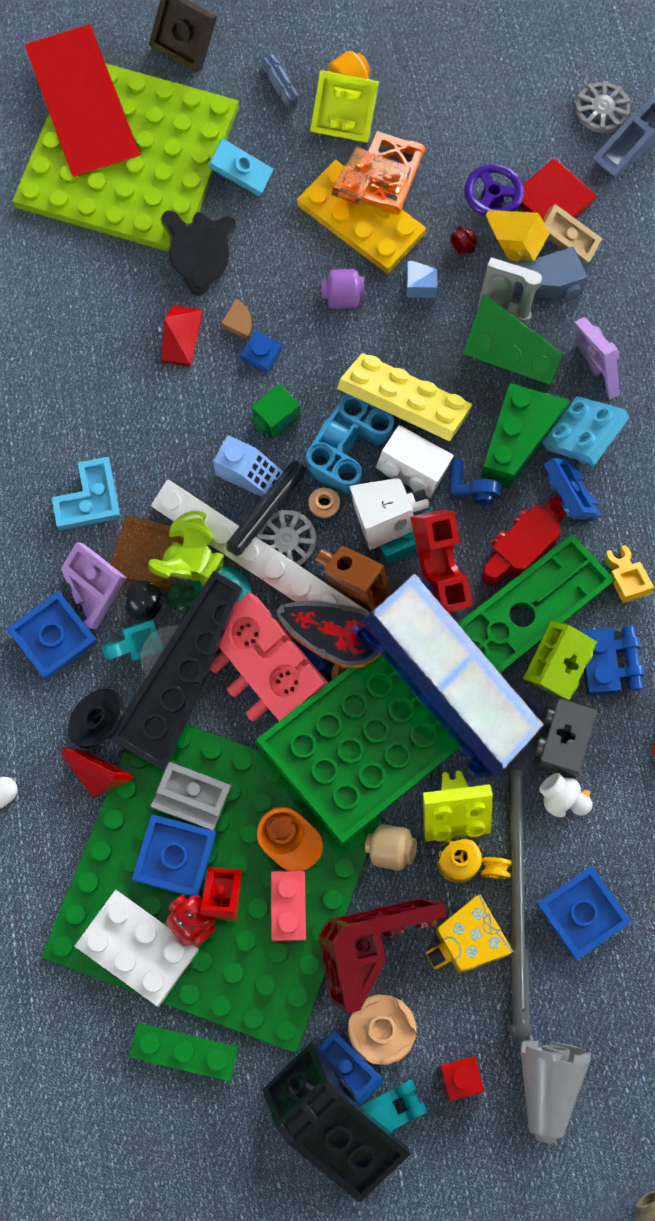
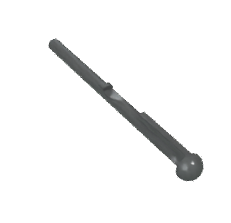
[506,769,533,1039]

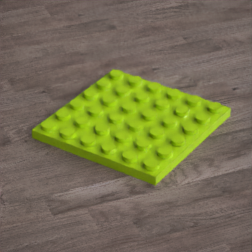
[12,63,239,252]

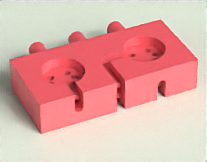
[210,592,328,722]

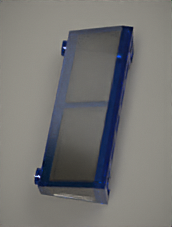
[350,574,543,778]

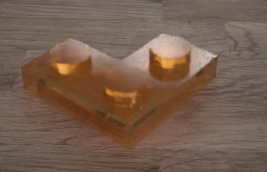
[332,147,411,206]

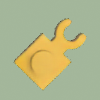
[605,545,654,603]

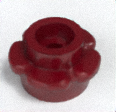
[450,226,477,255]

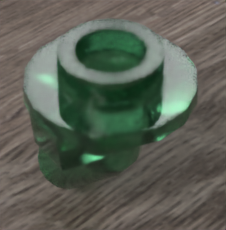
[164,582,196,617]

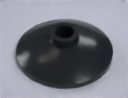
[68,688,123,748]

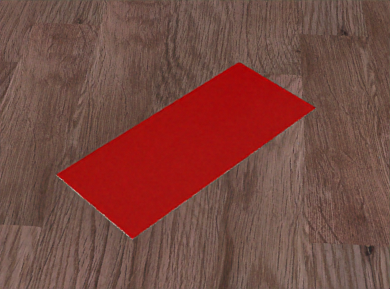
[24,24,140,177]

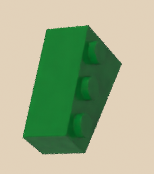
[463,294,563,385]
[480,383,570,489]

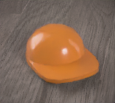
[257,807,323,871]

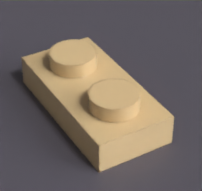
[543,204,602,266]

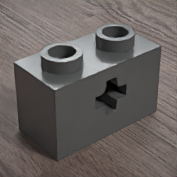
[534,699,597,779]

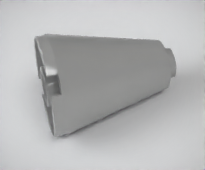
[520,1040,591,1143]

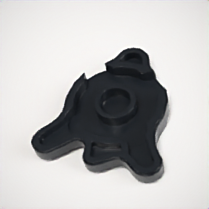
[160,210,236,295]

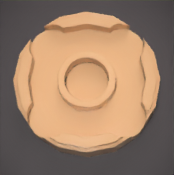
[348,994,416,1065]

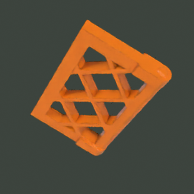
[350,131,426,215]

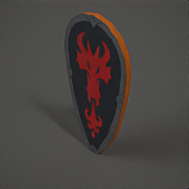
[277,601,386,668]

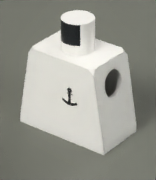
[350,478,429,550]

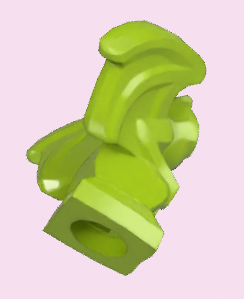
[148,511,224,586]

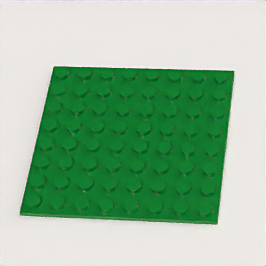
[41,725,382,1053]

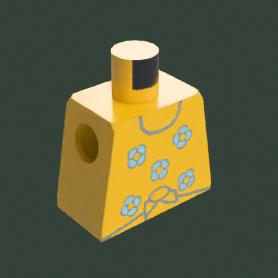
[425,894,513,974]

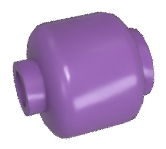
[321,269,364,309]

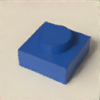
[240,330,282,373]

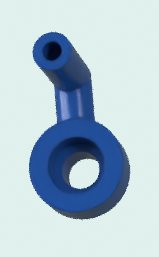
[449,459,502,505]

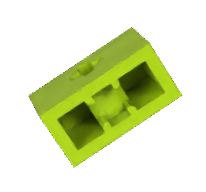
[523,621,597,700]

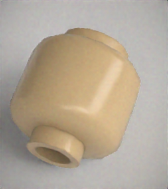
[365,824,417,871]

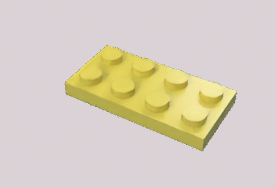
[337,353,473,441]

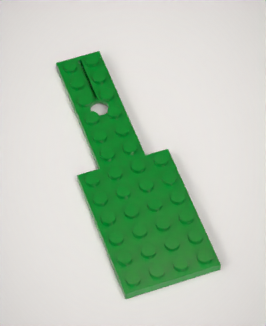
[256,534,615,846]

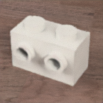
[376,425,454,498]

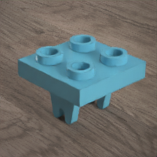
[542,396,630,467]

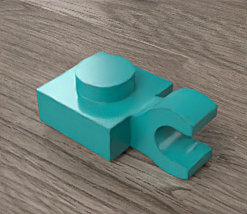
[101,619,163,661]

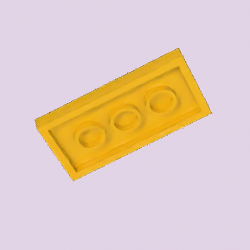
[297,159,427,274]

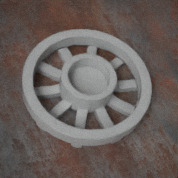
[575,81,631,133]
[257,510,317,566]

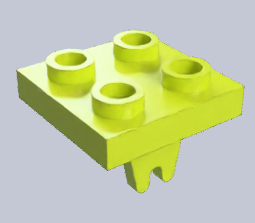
[310,70,379,143]
[423,771,493,842]

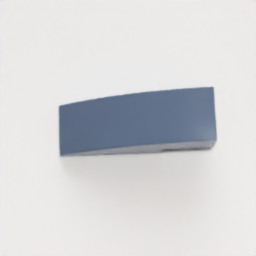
[592,94,655,178]

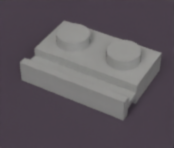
[150,762,232,831]

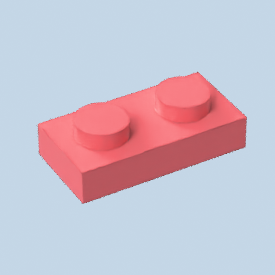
[271,871,306,942]

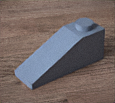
[513,246,587,301]

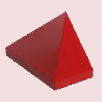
[161,305,203,367]
[61,748,133,799]
[200,867,242,923]

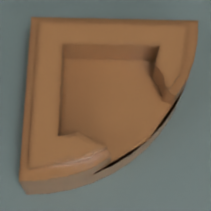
[221,299,252,341]

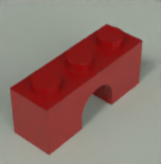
[410,510,473,614]

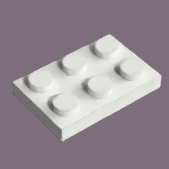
[75,890,199,1007]

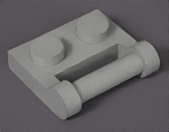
[477,257,542,325]

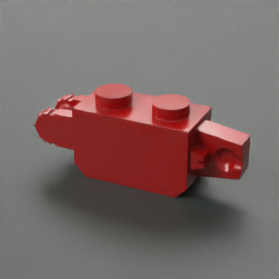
[481,496,567,587]

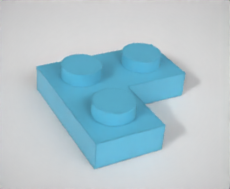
[52,456,121,531]

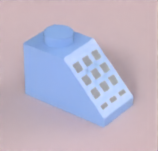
[213,435,283,498]

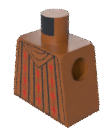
[314,546,390,614]

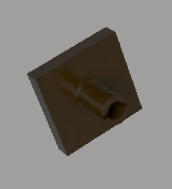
[149,0,217,72]

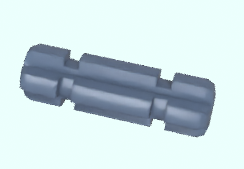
[261,54,299,107]

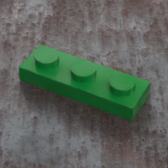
[129,1023,239,1082]

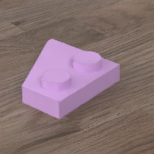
[574,317,620,400]
[61,542,127,630]

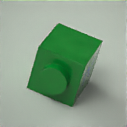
[251,383,300,440]

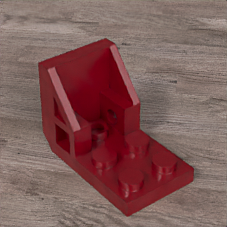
[318,897,447,1014]

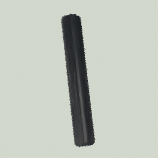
[226,461,305,556]

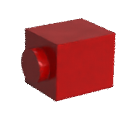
[438,1056,484,1101]

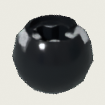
[124,580,163,621]

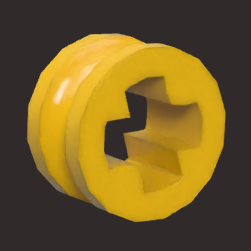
[480,857,512,879]

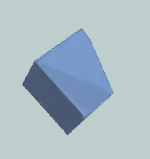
[406,261,438,298]

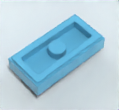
[207,138,273,197]

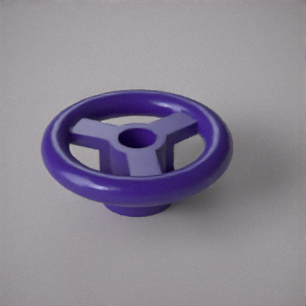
[464,164,524,217]

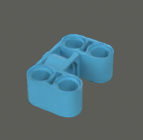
[306,394,394,495]

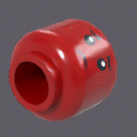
[166,894,217,947]

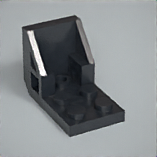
[262,1042,410,1203]

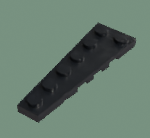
[109,571,243,772]

